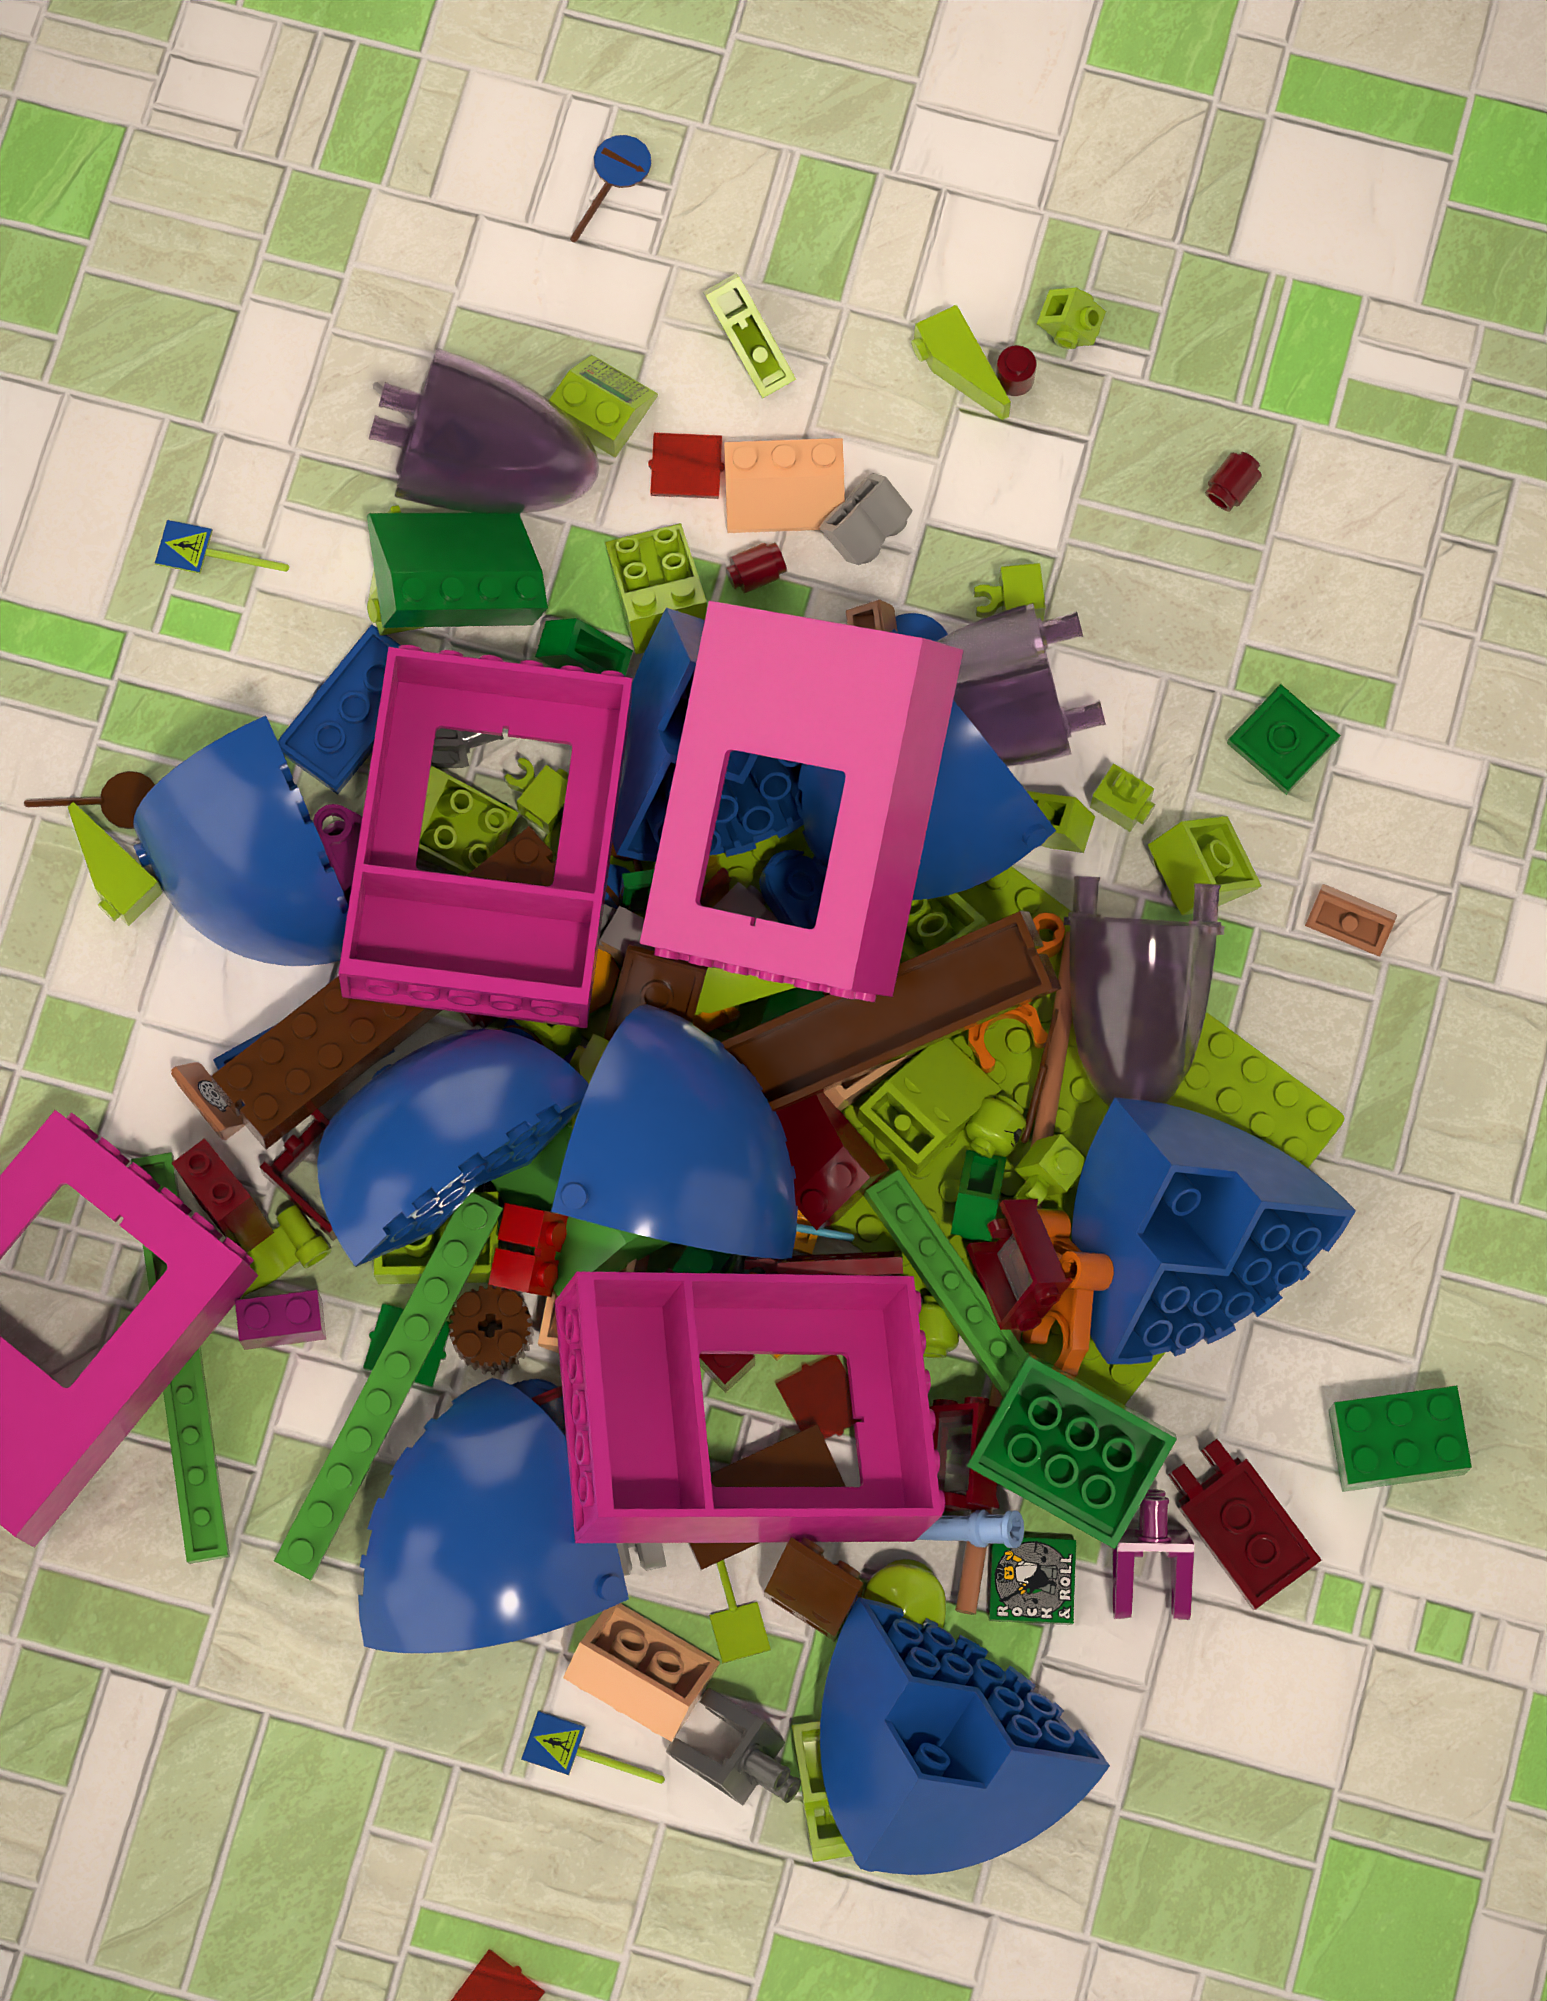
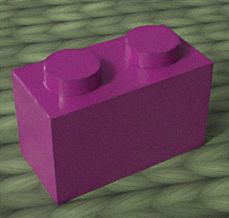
[235,1290,326,1350]

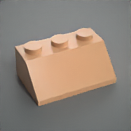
[724,438,845,533]
[563,1603,720,1742]

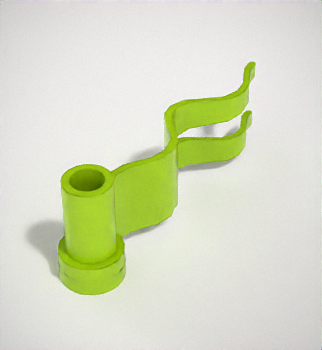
[239,1205,332,1300]

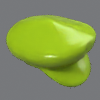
[862,1559,946,1629]

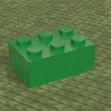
[1328,1385,1472,1492]

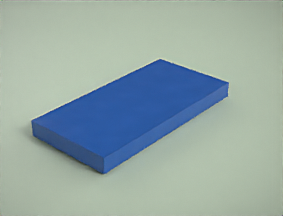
[278,624,401,795]

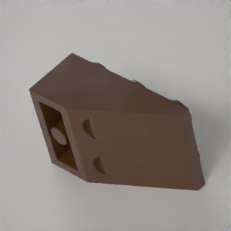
[764,1537,864,1642]

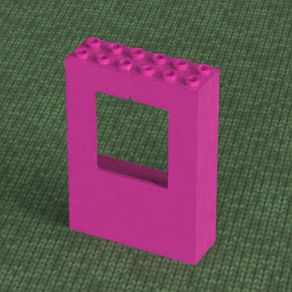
[640,601,963,1002]
[338,645,632,1028]
[0,1110,259,1548]
[555,1271,945,1543]

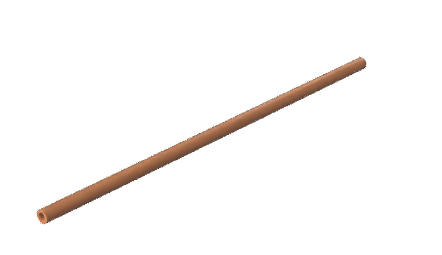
[955,931,1086,1615]

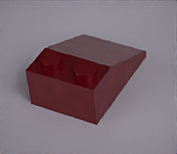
[776,1092,890,1231]

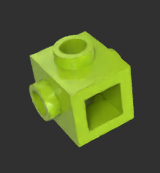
[1037,287,1106,349]

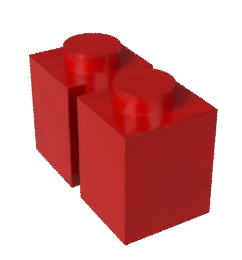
[488,1203,568,1297]

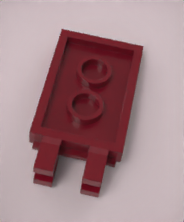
[744,1251,903,1276]
[1167,1439,1322,1610]

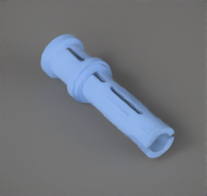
[917,1510,1024,1548]

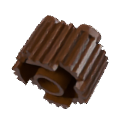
[449,1285,534,1375]

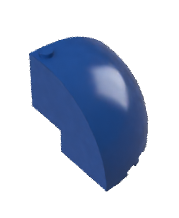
[613,608,804,862]
[798,629,1056,900]
[133,715,349,966]
[551,1004,798,1259]
[317,1029,589,1267]
[1072,1097,1356,1364]
[358,1378,629,1653]
[820,1597,1110,1875]

